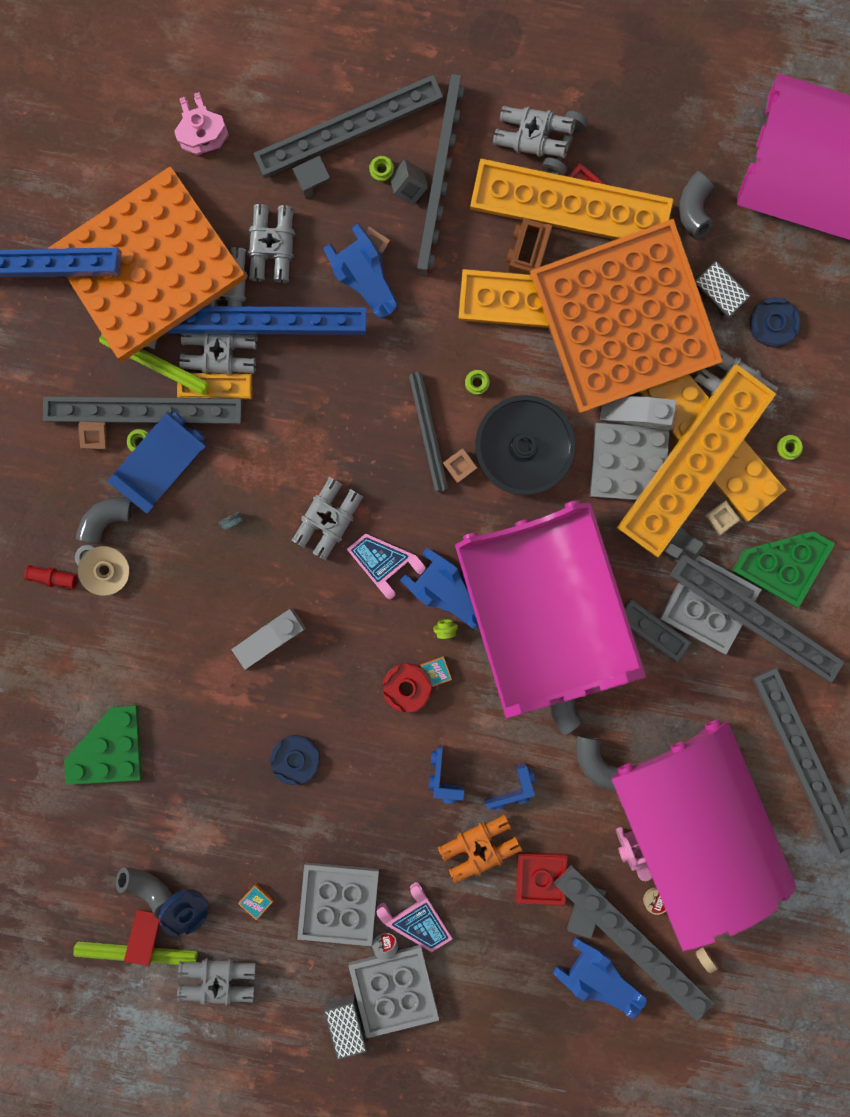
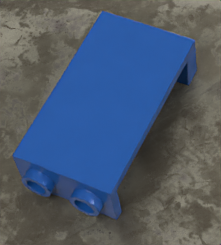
[107,411,207,513]

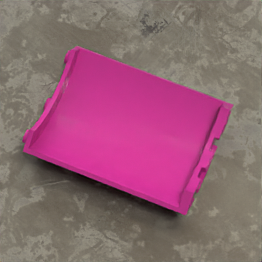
[737,73,850,240]
[455,500,646,718]
[612,720,797,951]

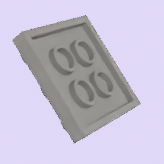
[589,423,669,500]
[659,556,762,655]
[297,862,379,946]
[348,945,439,1038]

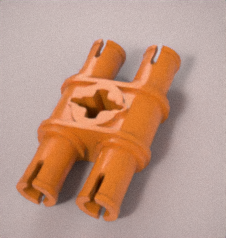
[438,814,522,884]

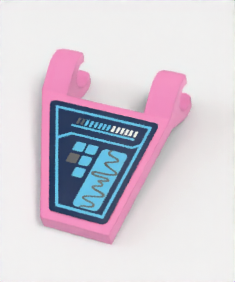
[347,534,426,600]
[376,882,453,952]

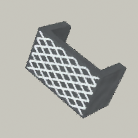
[695,261,750,322]
[324,994,368,1060]

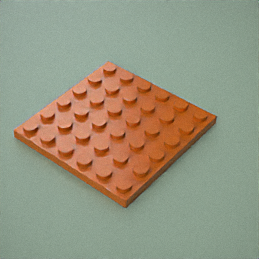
[48,166,247,362]
[530,219,723,414]

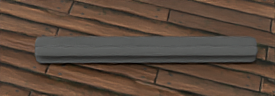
[409,372,448,492]

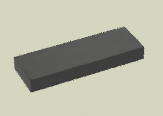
[624,599,692,662]

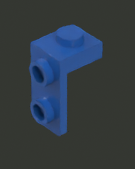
[429,745,464,804]
[484,763,536,811]

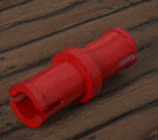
[24,565,78,590]

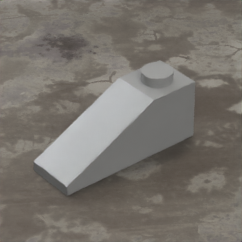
[600,396,678,431]
[231,608,307,670]

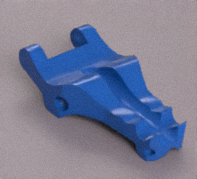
[324,223,399,318]
[401,548,479,629]
[553,937,646,1019]

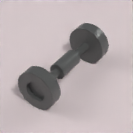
[542,111,589,176]

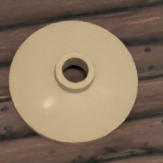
[78,546,129,596]

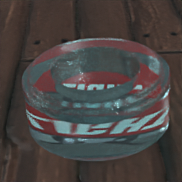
[218,511,244,530]

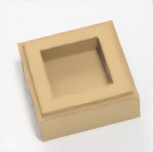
[704,501,740,535]

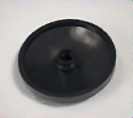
[475,395,575,495]

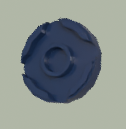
[749,297,801,348]
[270,735,320,785]
[158,889,209,937]

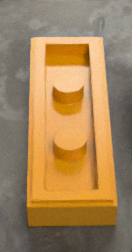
[177,373,253,400]

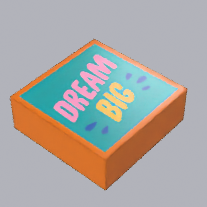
[420,656,452,687]
[238,883,274,920]

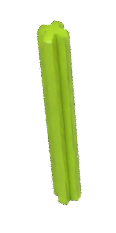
[99,334,209,395]
[74,942,198,966]

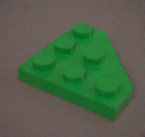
[732,531,835,608]
[64,705,142,785]

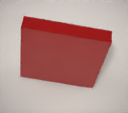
[516,852,568,906]

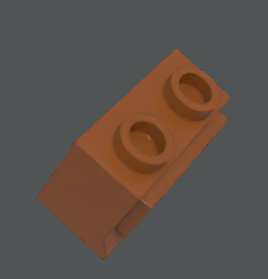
[506,218,552,275]

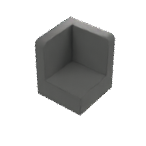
[293,156,330,199]
[390,159,428,205]
[663,527,705,563]

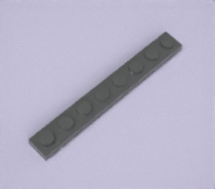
[417,74,465,276]
[253,75,443,179]
[43,396,242,425]
[669,555,845,683]
[752,667,850,860]
[554,865,714,1021]

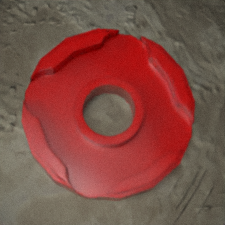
[383,663,432,713]

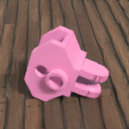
[174,92,229,155]
[616,827,652,882]

